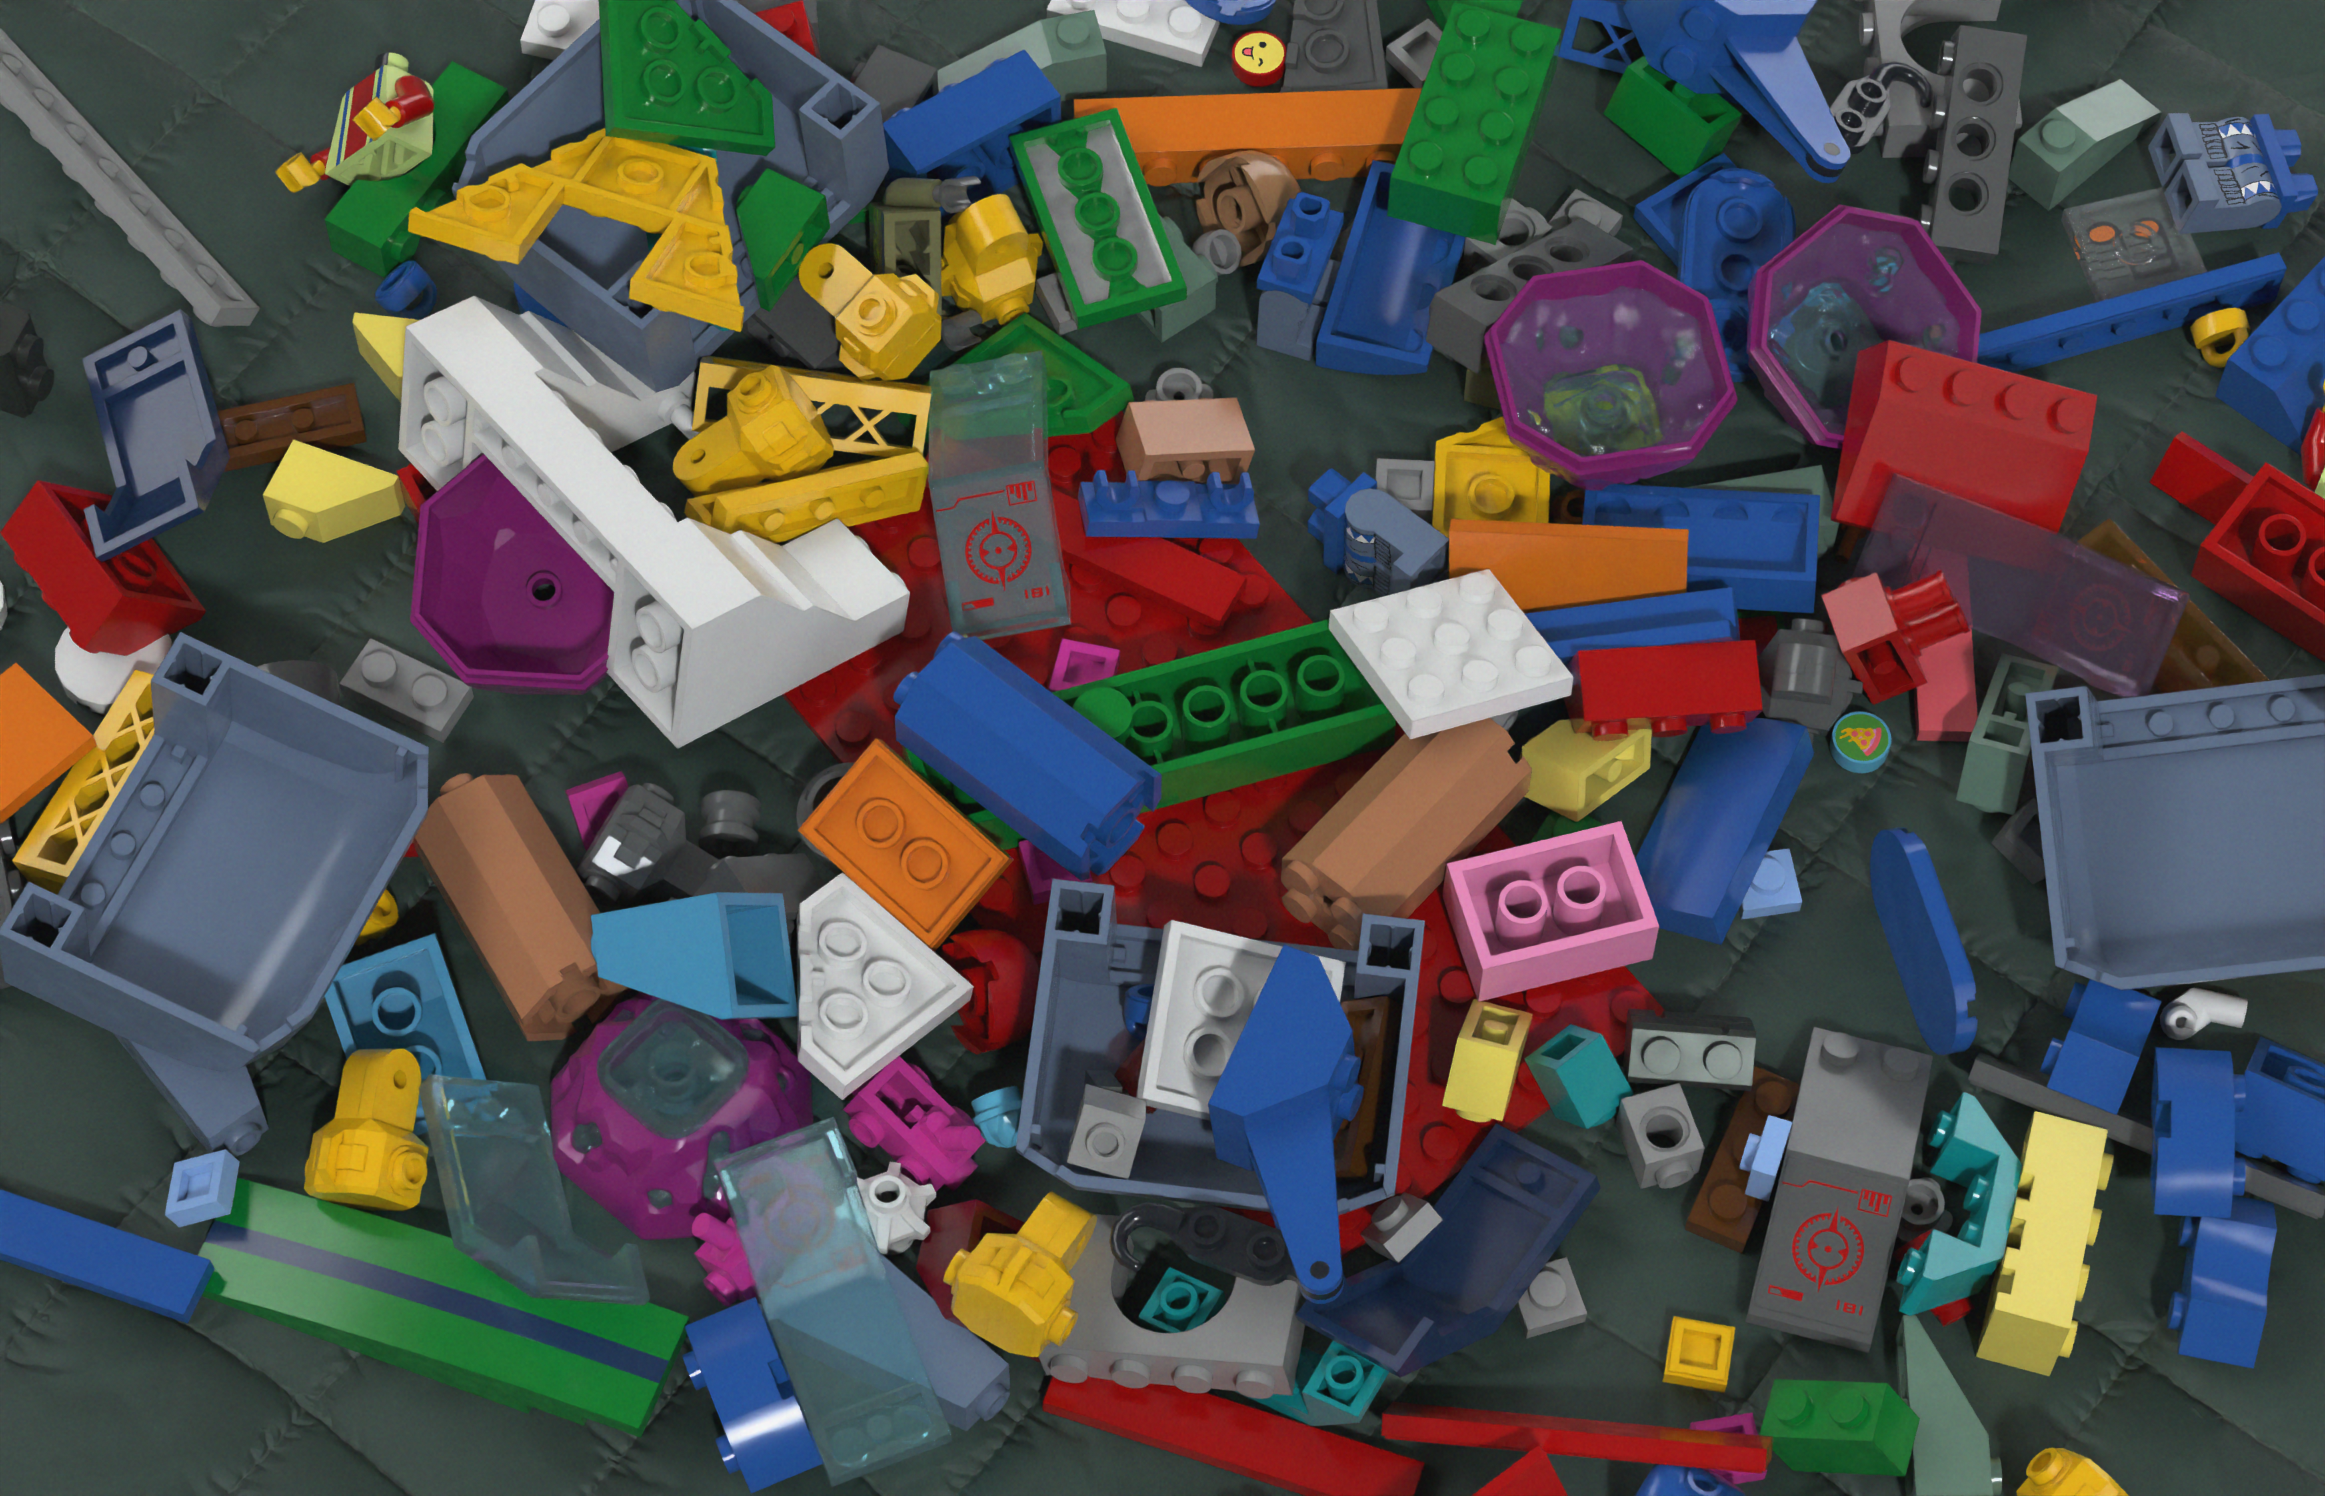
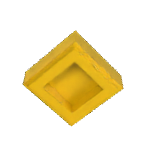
[1662,1316,1735,1393]

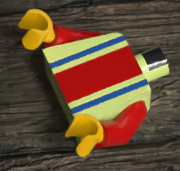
[275,52,435,193]

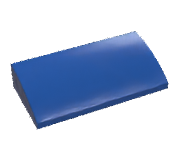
[1316,160,1466,375]
[1582,484,1820,613]
[1635,718,1814,945]

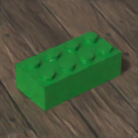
[1387,1,1562,245]

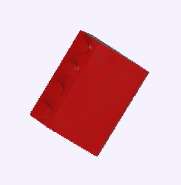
[1831,340,2097,573]

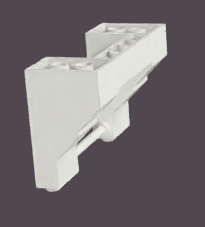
[398,296,910,749]

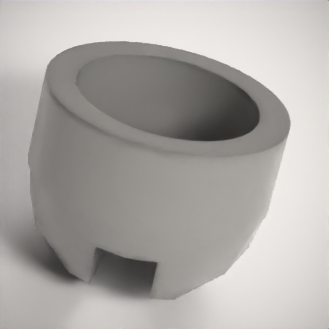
[1192,229,1242,276]

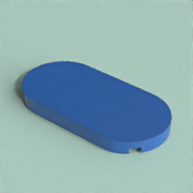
[1677,168,1796,382]
[1870,827,1978,1055]

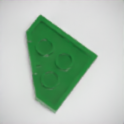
[599,0,775,156]
[896,312,1135,446]

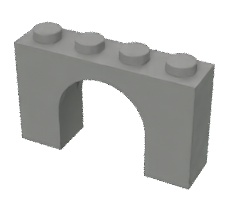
[1855,0,2022,158]
[1039,1214,1307,1399]

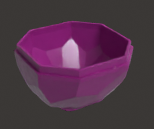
[410,453,614,695]

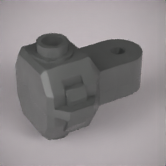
[1757,619,1863,747]
[576,783,719,908]

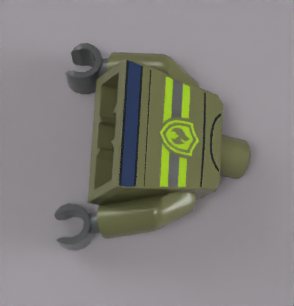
[869,176,983,351]

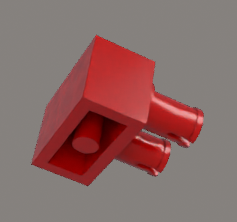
[1821,569,1970,705]

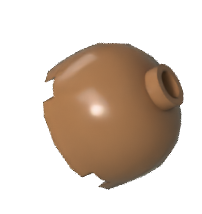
[1196,150,1301,267]

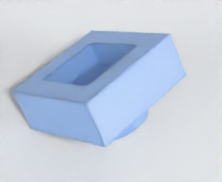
[1739,848,1802,920]
[1739,1115,1792,1202]
[165,1149,240,1227]

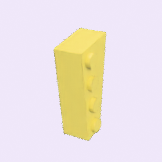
[1976,1111,2114,1376]

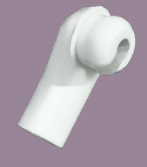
[2160,988,2248,1040]

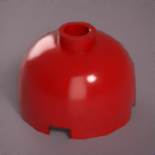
[939,928,1041,1054]

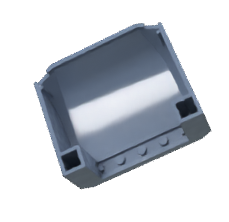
[452,0,889,392]
[0,632,429,1072]
[2025,674,2325,991]
[1016,879,1425,1215]

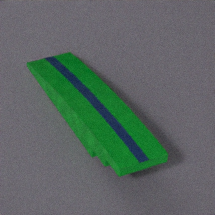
[197,1178,690,1438]

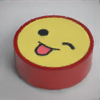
[1231,31,1287,87]

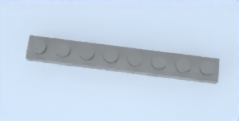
[0,28,260,327]

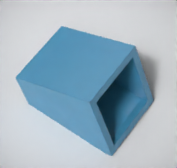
[591,892,797,1020]

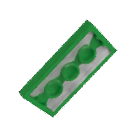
[1009,108,1187,330]

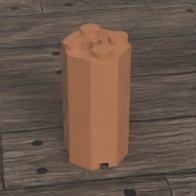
[1281,718,1532,951]
[413,773,632,1041]

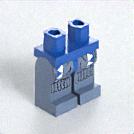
[2148,113,2318,234]
[1256,192,1344,361]
[1308,468,1449,597]

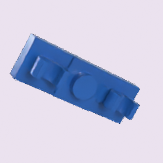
[1078,470,1260,539]

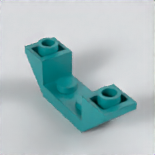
[1896,1092,2022,1316]
[1138,1267,1389,1426]

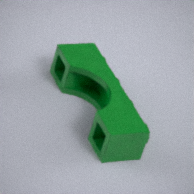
[324,61,510,278]

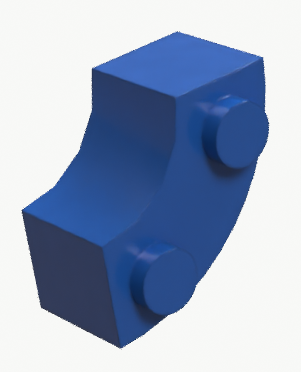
[2039,979,2161,1115]
[2150,1047,2246,1219]
[2167,1195,2277,1369]
[682,1297,822,1493]

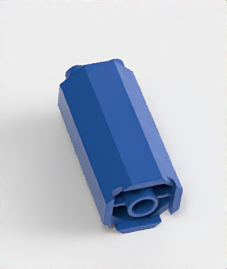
[893,631,1162,881]

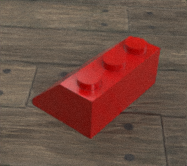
[2191,462,2325,662]
[0,480,206,656]
[1563,640,1763,741]

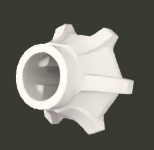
[840,1162,936,1255]

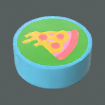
[1830,712,1891,773]

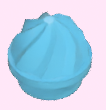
[971,1086,1022,1148]

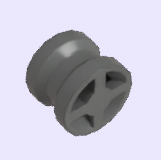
[698,790,761,859]

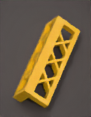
[692,356,932,458]
[684,451,930,543]
[12,670,154,895]

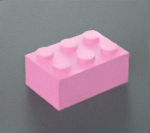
[1443,821,1659,1002]

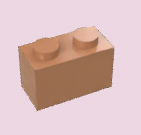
[1115,398,1255,484]

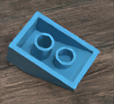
[325,933,496,1136]

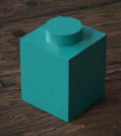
[1525,1024,1634,1129]

